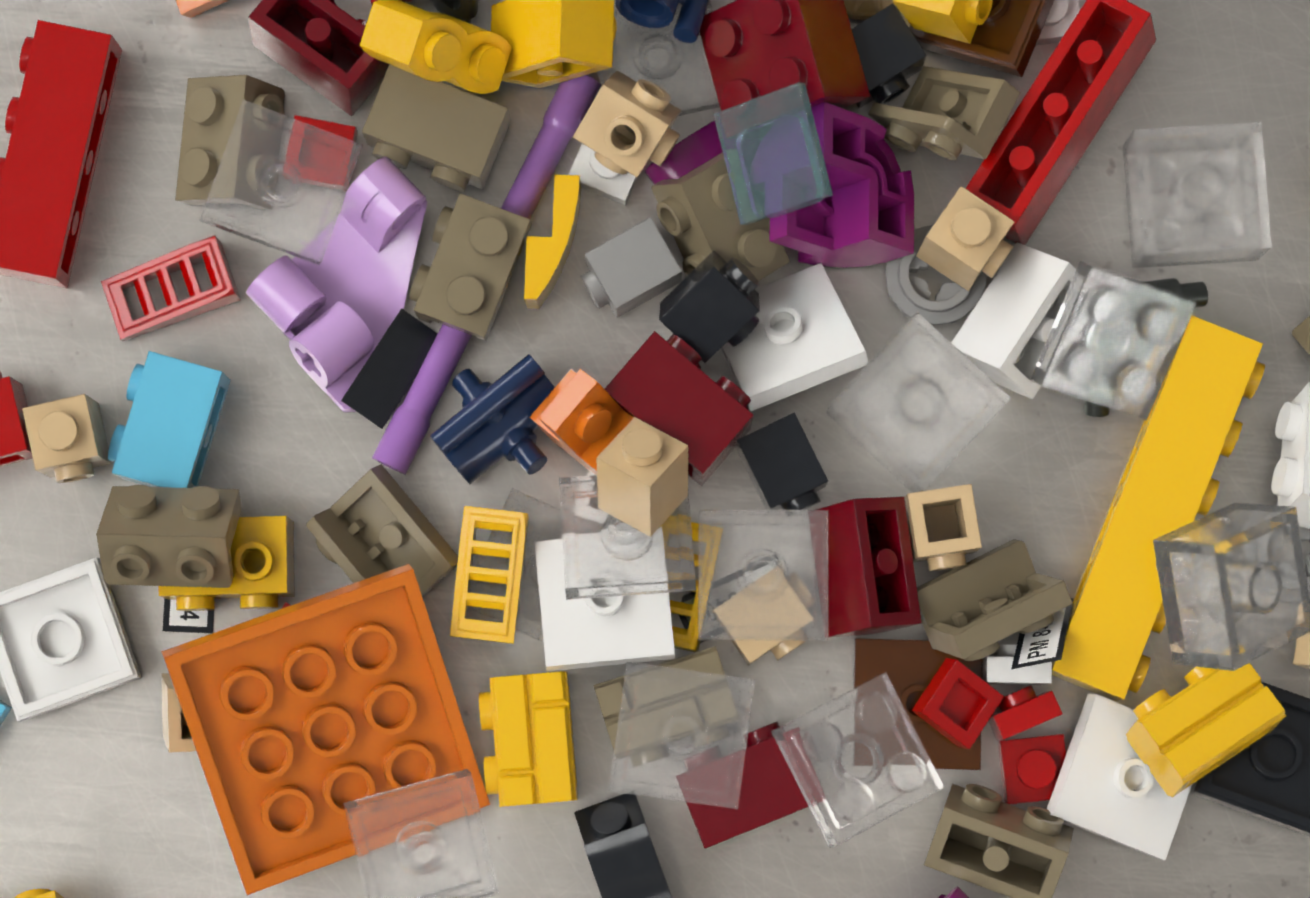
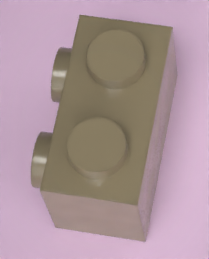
[362,65,511,192]
[924,783,1074,898]

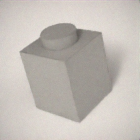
[581,217,682,318]

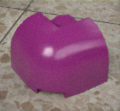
[754,102,914,268]

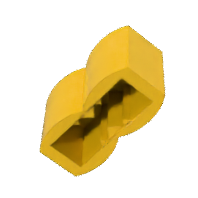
[360,0,512,94]

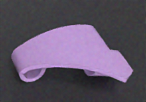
[246,157,427,412]

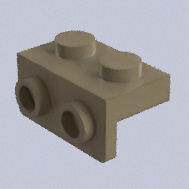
[868,66,1021,161]
[175,75,285,210]
[651,149,790,281]
[409,193,532,341]
[306,464,458,597]
[96,485,242,588]
[917,539,1073,661]

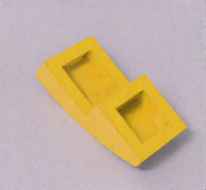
[524,175,582,309]

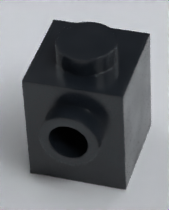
[852,3,927,109]
[659,251,760,363]
[735,412,828,518]

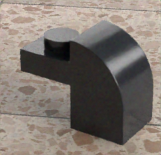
[574,790,673,898]

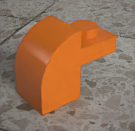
[529,368,634,476]

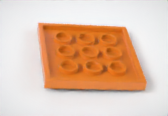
[161,564,490,895]

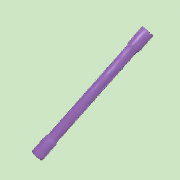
[372,75,601,475]

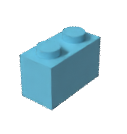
[108,351,231,488]

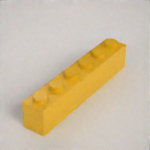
[1052,315,1265,701]

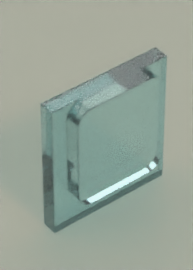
[713,82,833,225]

